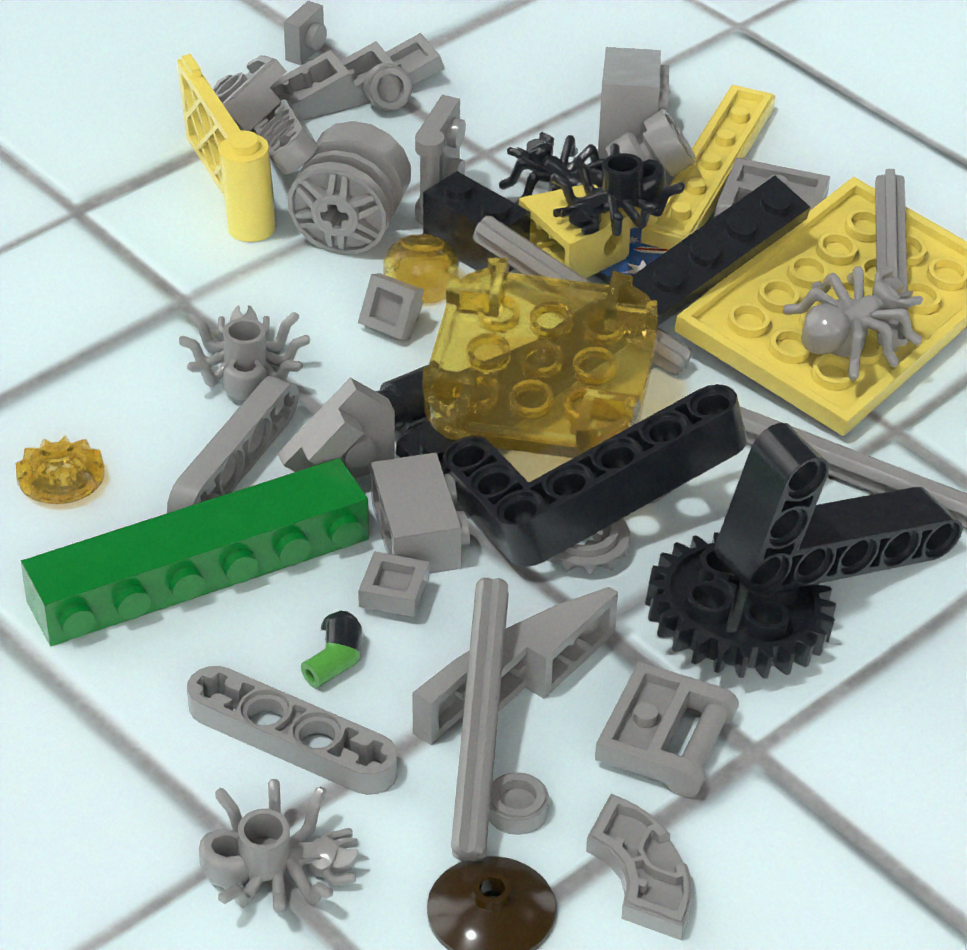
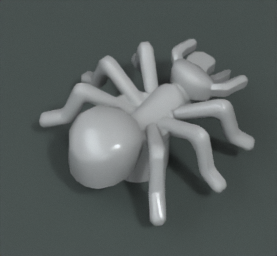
[783,266,923,381]
[179,305,310,400]
[199,779,359,913]

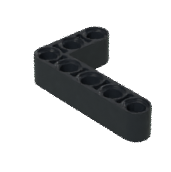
[443,384,747,567]
[715,423,963,595]

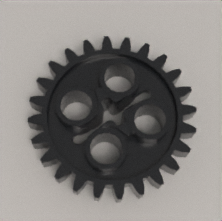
[645,532,836,679]

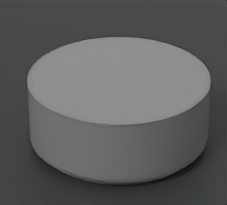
[363,63,412,111]
[489,773,549,835]

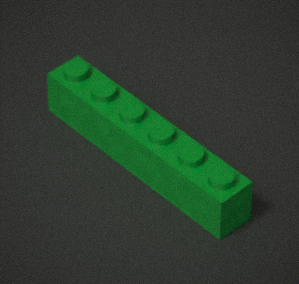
[20,458,369,647]

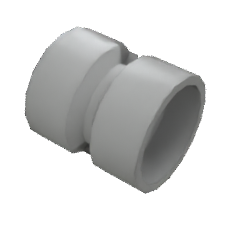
[606,109,697,176]

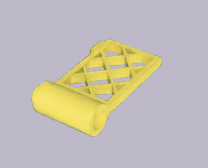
[177,54,277,242]

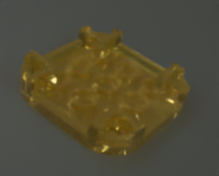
[423,258,658,458]

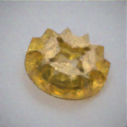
[15,435,105,504]

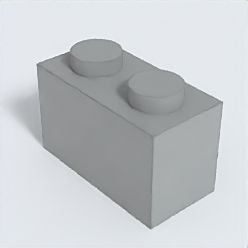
[371,453,470,573]

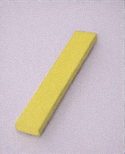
[641,85,776,250]

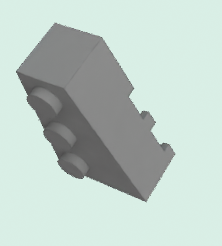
[598,47,669,173]

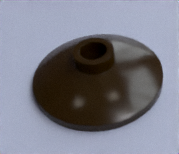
[427,856,556,950]

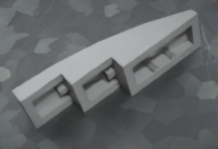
[270,33,445,120]
[413,587,618,745]

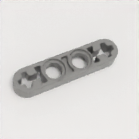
[254,99,318,175]
[167,376,299,513]
[187,666,397,795]

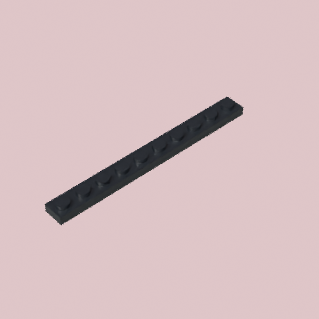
[395,175,811,474]

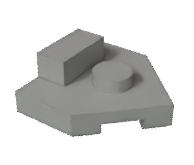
[213,55,287,131]
[278,377,395,478]

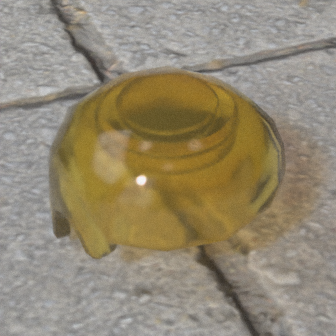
[383,234,459,303]

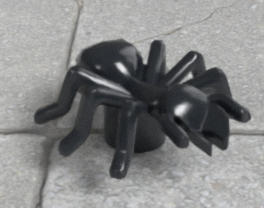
[499,132,605,205]
[551,143,685,236]

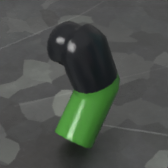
[301,610,362,688]

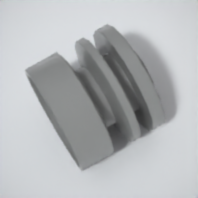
[288,121,411,255]

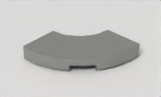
[586,794,691,941]

